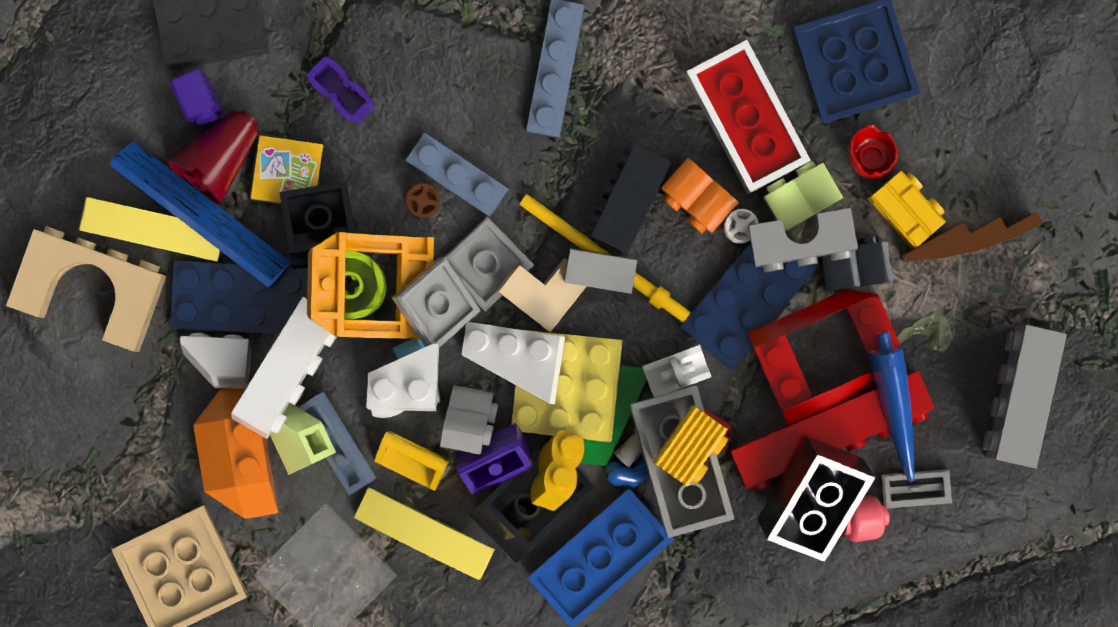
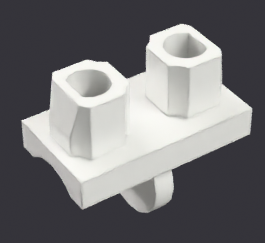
[642,345,711,397]

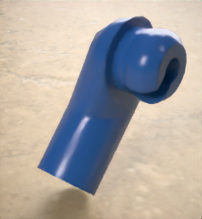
[605,460,649,488]

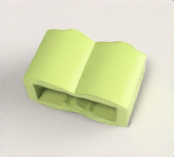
[763,161,843,231]

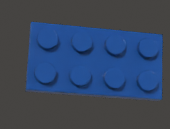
[527,488,674,627]

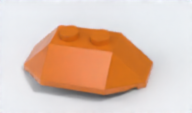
[193,381,279,519]

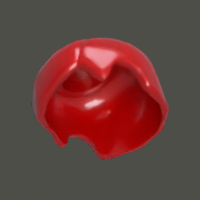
[847,125,898,179]

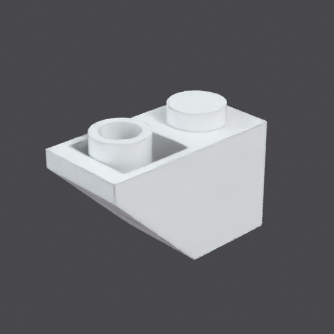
[180,333,252,389]

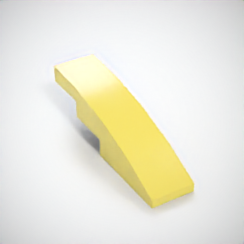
[78,197,220,261]
[354,487,495,580]

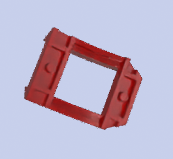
[747,289,905,426]

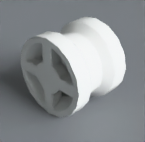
[724,209,759,244]

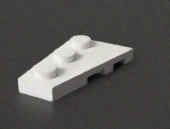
[462,322,565,404]

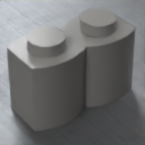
[440,385,498,454]

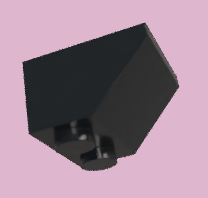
[279,181,356,269]

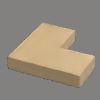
[497,258,587,332]

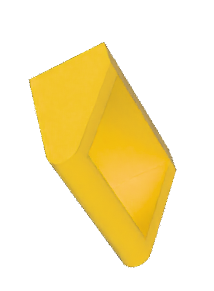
[374,431,450,491]

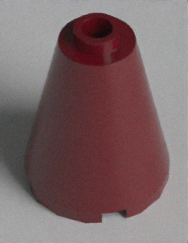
[168,110,259,205]

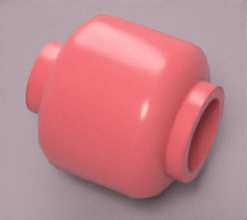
[841,495,889,542]

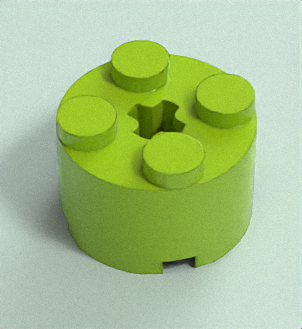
[344,251,386,320]

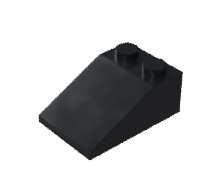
[469,438,594,563]

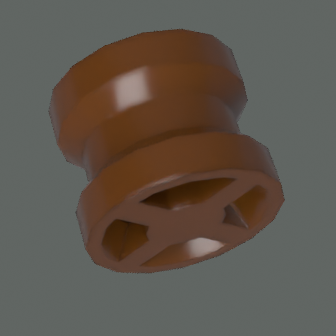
[406,183,441,219]

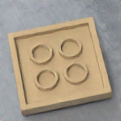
[112,505,248,627]

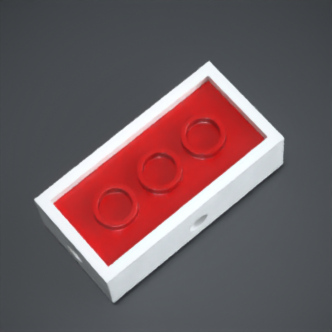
[685,40,811,195]

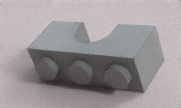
[749,208,858,272]

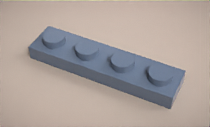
[526,0,585,138]

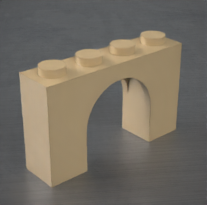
[6,226,167,352]

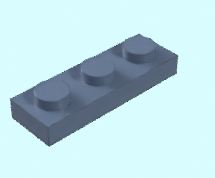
[406,133,509,217]
[298,392,377,495]

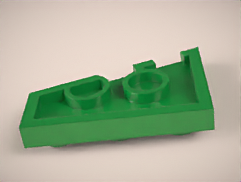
[580,365,647,466]

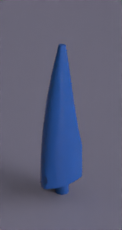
[868,331,915,482]

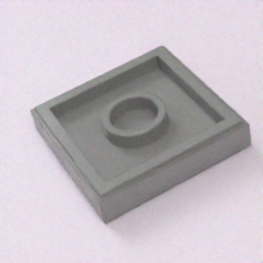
[445,217,534,312]
[392,257,481,347]

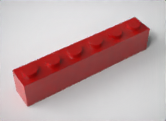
[729,371,935,492]

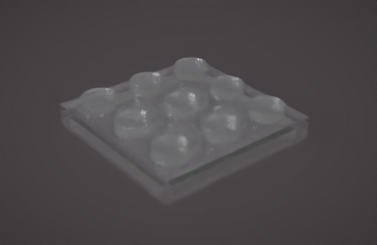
[253,503,397,627]

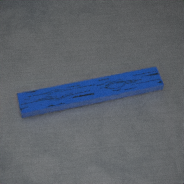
[110,141,291,287]

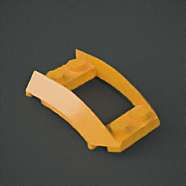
[307,232,434,339]

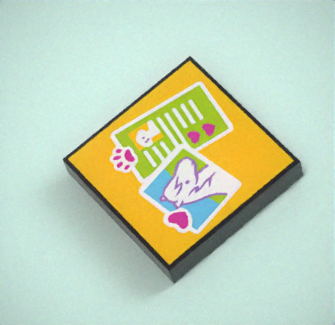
[249,134,326,206]

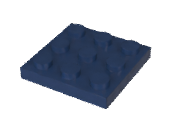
[792,0,920,125]

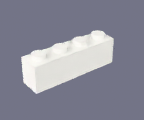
[231,297,337,439]

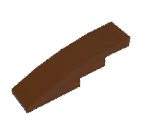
[900,212,1043,262]

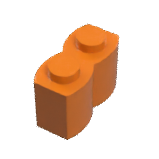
[661,158,739,234]

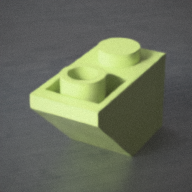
[270,403,336,475]

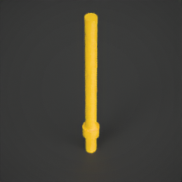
[519,194,691,323]

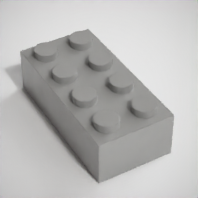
[982,325,1067,469]
[629,386,734,538]

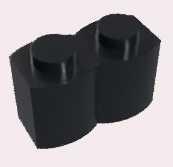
[819,236,894,292]

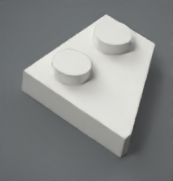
[366,344,439,411]

